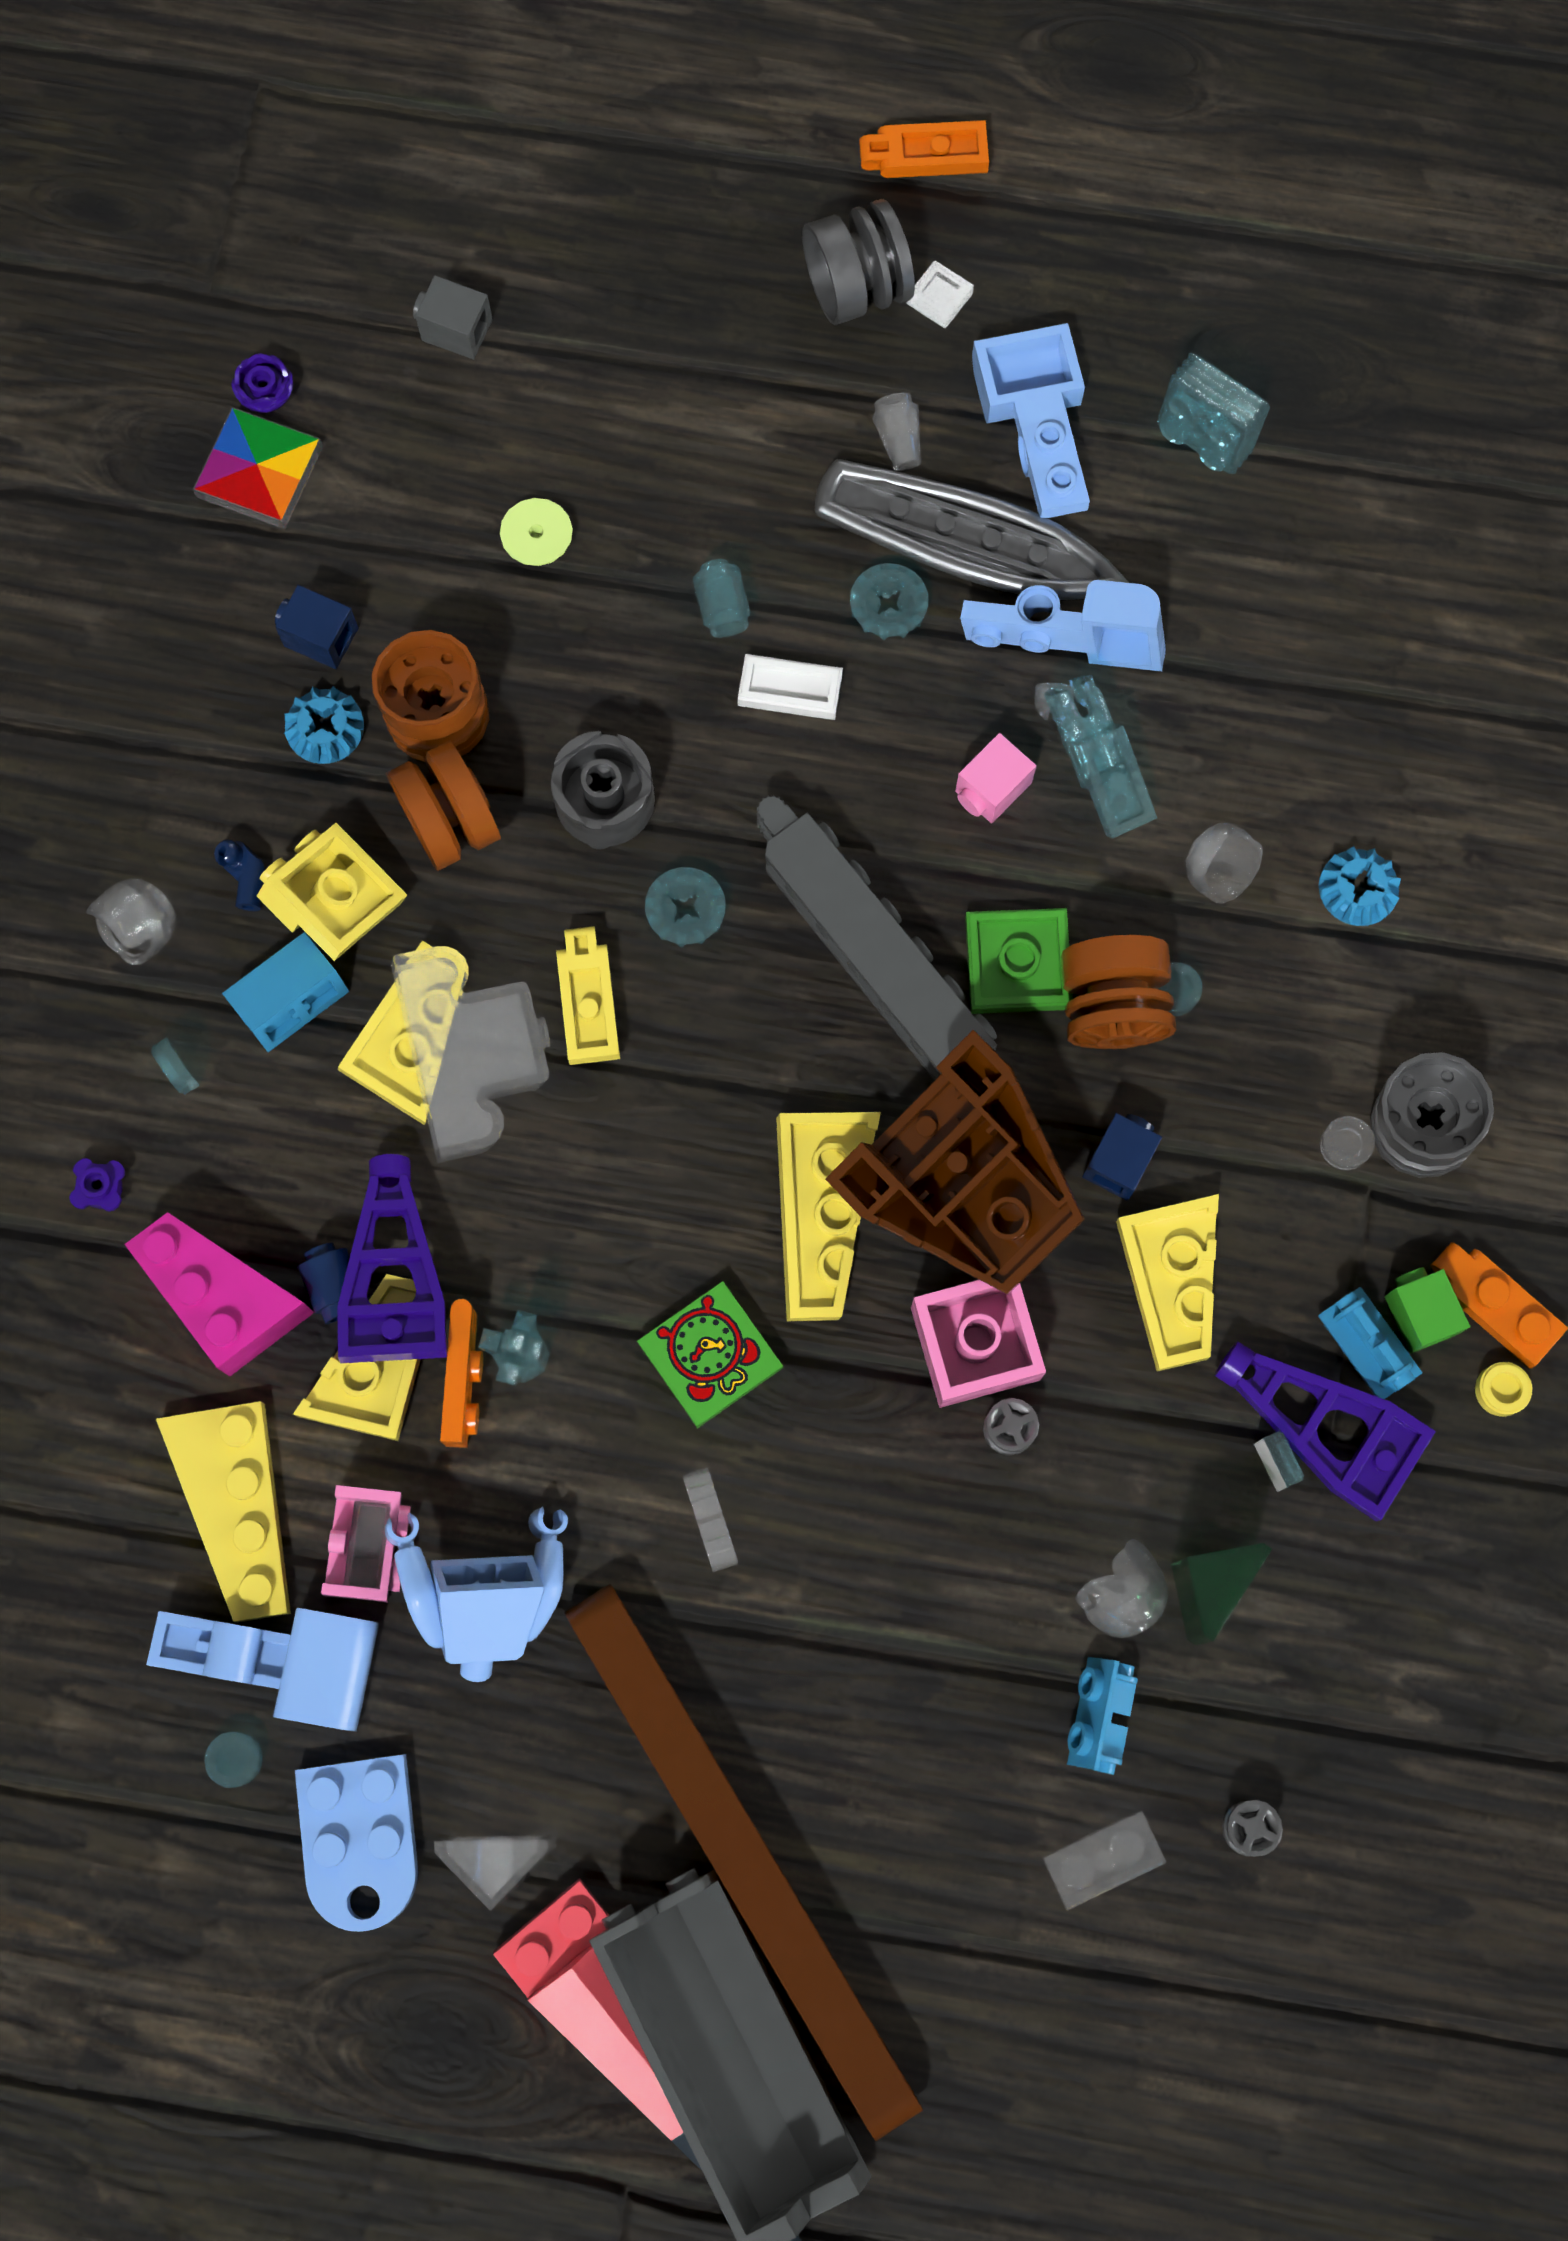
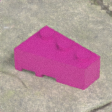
[124,1212,314,1377]

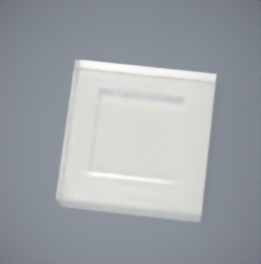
[907,261,974,329]

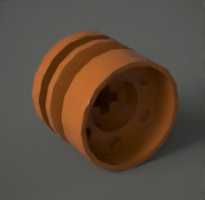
[372,630,490,762]
[1061,935,1176,1049]

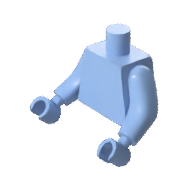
[385,1507,568,1682]

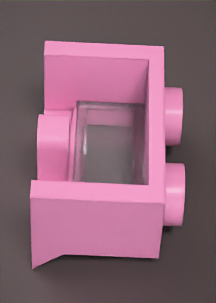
[321,1485,411,1603]

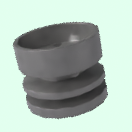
[802,199,915,325]
[1370,1052,1494,1178]

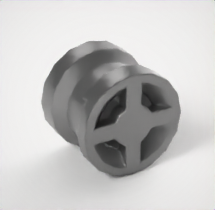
[983,1398,1039,1456]
[1222,1800,1283,1857]

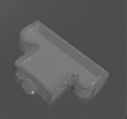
[391,946,550,1163]

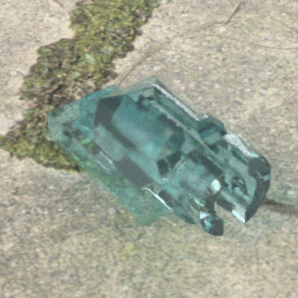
[1044,674,1157,839]

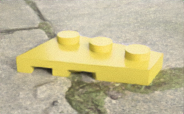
[1116,1194,1219,1372]
[293,1274,421,1441]

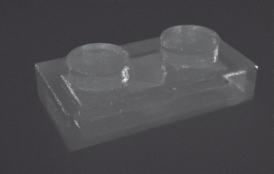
[1042,1810,1167,1910]

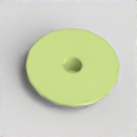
[500,498,573,566]

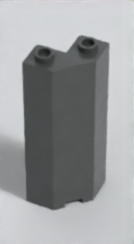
[589,1868,872,2241]

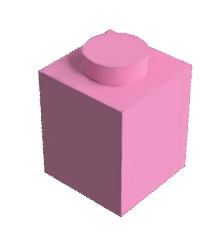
[955,733,1037,824]

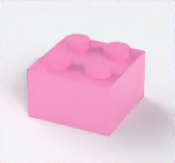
[911,1280,1046,1408]

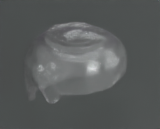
[1185,822,1263,904]

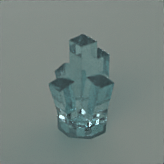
[478,1310,550,1385]

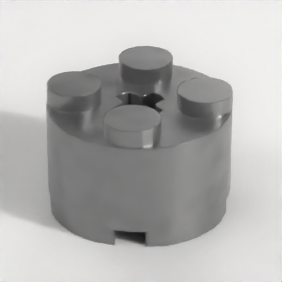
[551,731,655,849]

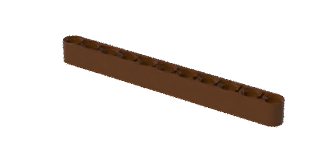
[564,1583,923,2141]

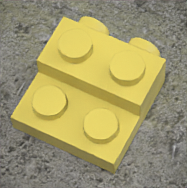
[257,823,407,961]

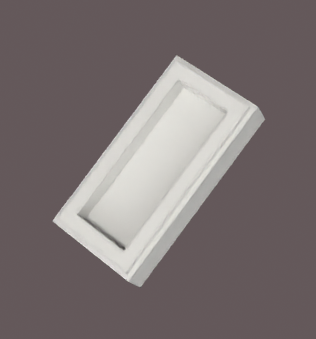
[738,654,843,720]

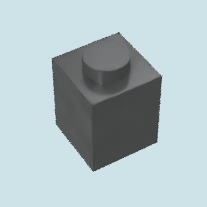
[413,275,493,360]

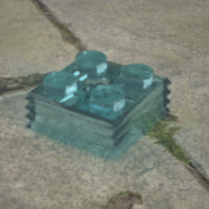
[1157,353,1270,474]

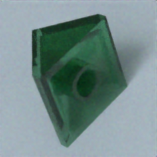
[1171,1543,1272,1645]

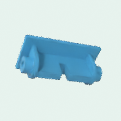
[1318,1287,1423,1399]
[1067,1657,1138,1775]

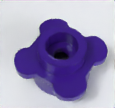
[69,1158,125,1212]

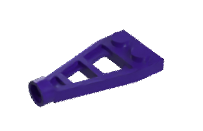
[337,1154,447,1364]
[1214,1341,1436,1521]

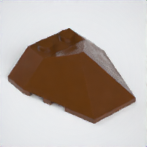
[825,1030,1085,1294]

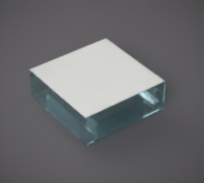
[1254,1431,1304,1492]

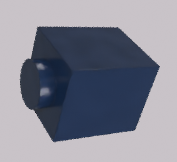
[275,585,359,669]
[1082,1113,1162,1201]

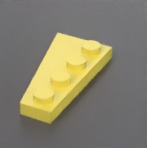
[776,1112,881,1321]
[156,1401,291,1623]

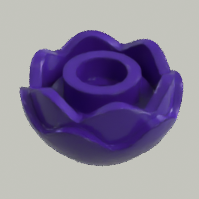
[231,353,293,413]

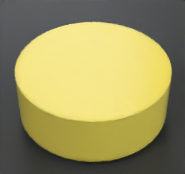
[1475,1362,1532,1417]

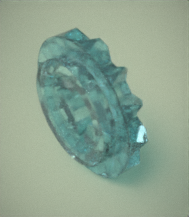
[850,563,928,640]
[645,867,726,947]

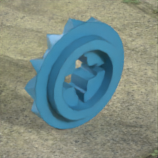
[284,686,364,764]
[1319,846,1401,926]

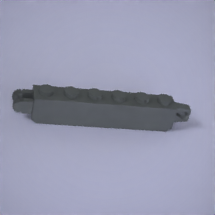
[757,795,997,1080]

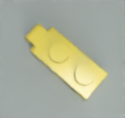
[556,926,620,1065]

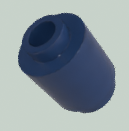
[297,1242,350,1324]

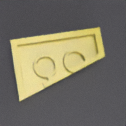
[338,941,465,1125]

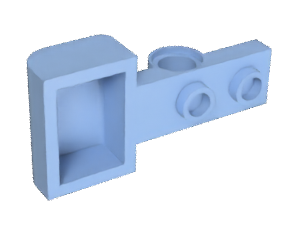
[972,323,1090,518]
[960,580,1166,672]
[146,1608,379,1731]

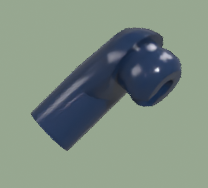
[214,839,266,911]

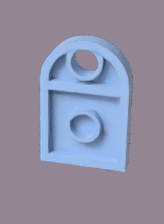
[295,1754,418,1932]

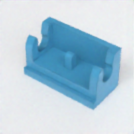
[222,932,350,1052]

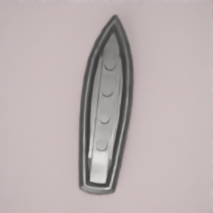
[815,459,1129,600]

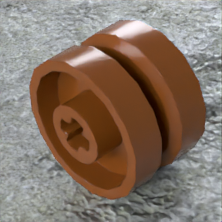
[386,740,501,871]

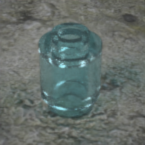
[692,559,751,637]

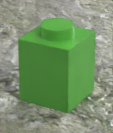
[1384,1267,1470,1354]

